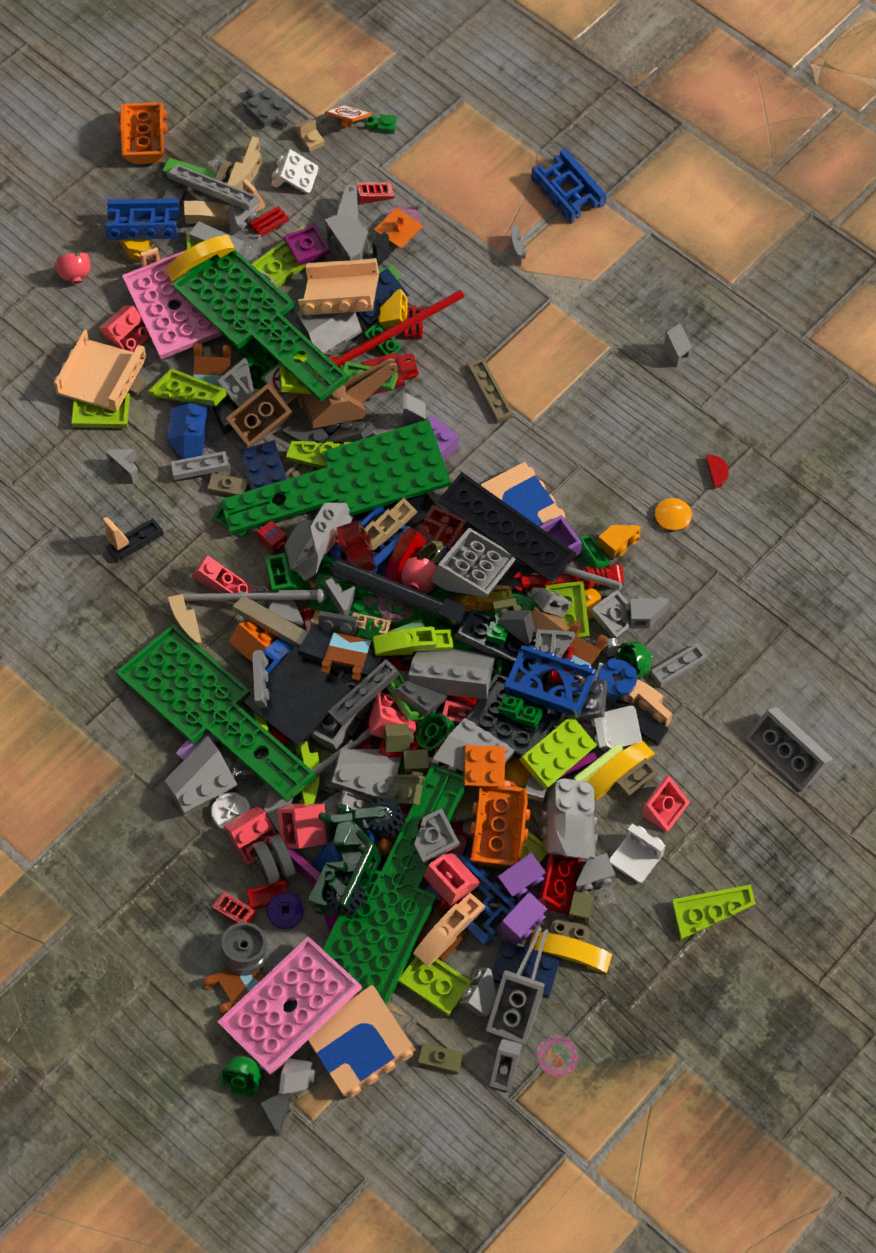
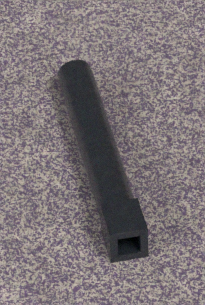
[330,559,467,631]

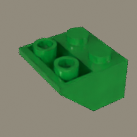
[265,553,310,593]

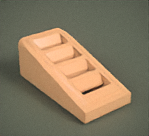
[243,179,265,213]
[140,247,160,268]
[103,517,129,550]

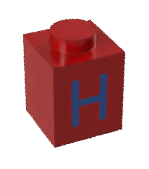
[257,520,287,555]

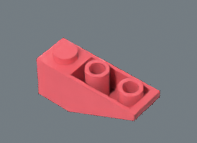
[192,556,254,593]

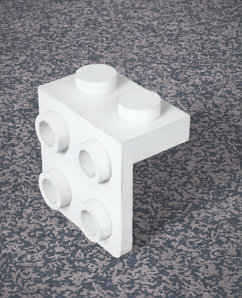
[271,149,318,194]
[591,705,642,752]
[610,823,666,883]

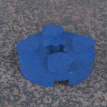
[598,658,637,698]

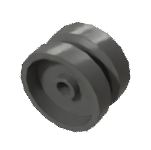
[252,834,295,885]
[221,922,266,976]

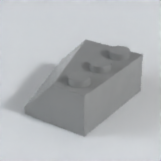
[296,311,362,353]
[431,718,515,771]
[165,736,237,816]
[328,749,401,802]

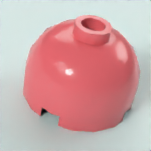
[54,253,91,284]
[401,557,437,594]

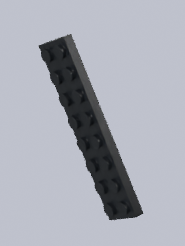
[438,472,577,584]

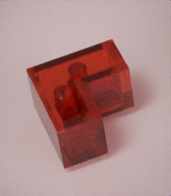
[424,505,466,552]
[335,520,377,571]

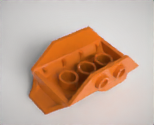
[118,102,167,164]
[470,780,530,868]

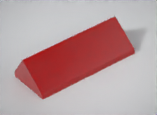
[539,854,582,914]

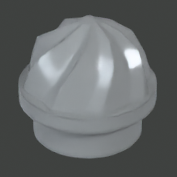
[602,638,619,657]

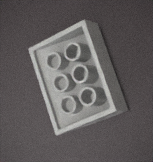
[431,528,517,597]
[409,648,496,700]

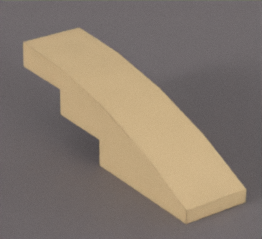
[346,498,417,560]

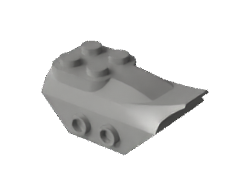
[284,503,353,581]
[540,779,598,860]

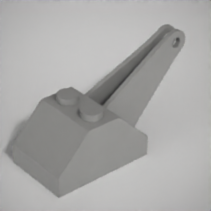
[325,184,369,261]
[486,927,549,1045]

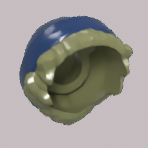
[417,541,448,566]

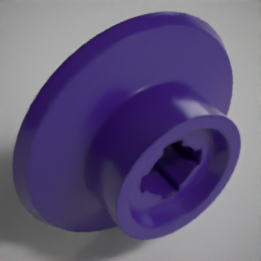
[267,893,304,929]

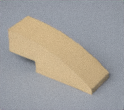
[184,201,230,226]
[168,594,202,648]

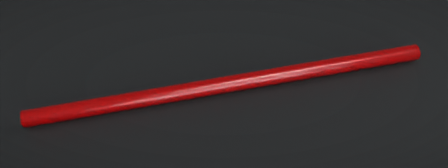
[317,290,465,377]

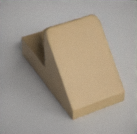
[293,119,325,152]

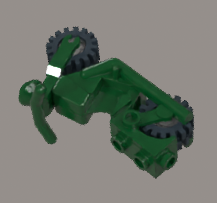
[308,798,404,919]

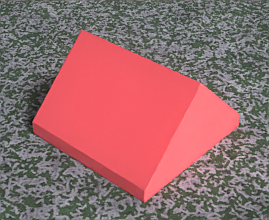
[642,775,690,832]

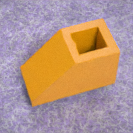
[598,525,641,560]

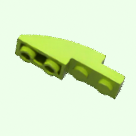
[372,627,453,656]
[294,741,320,804]

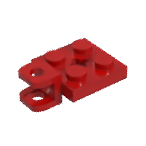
[361,352,419,395]

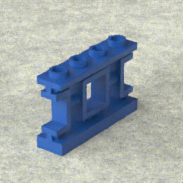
[531,148,606,223]
[105,198,180,240]
[426,854,518,946]

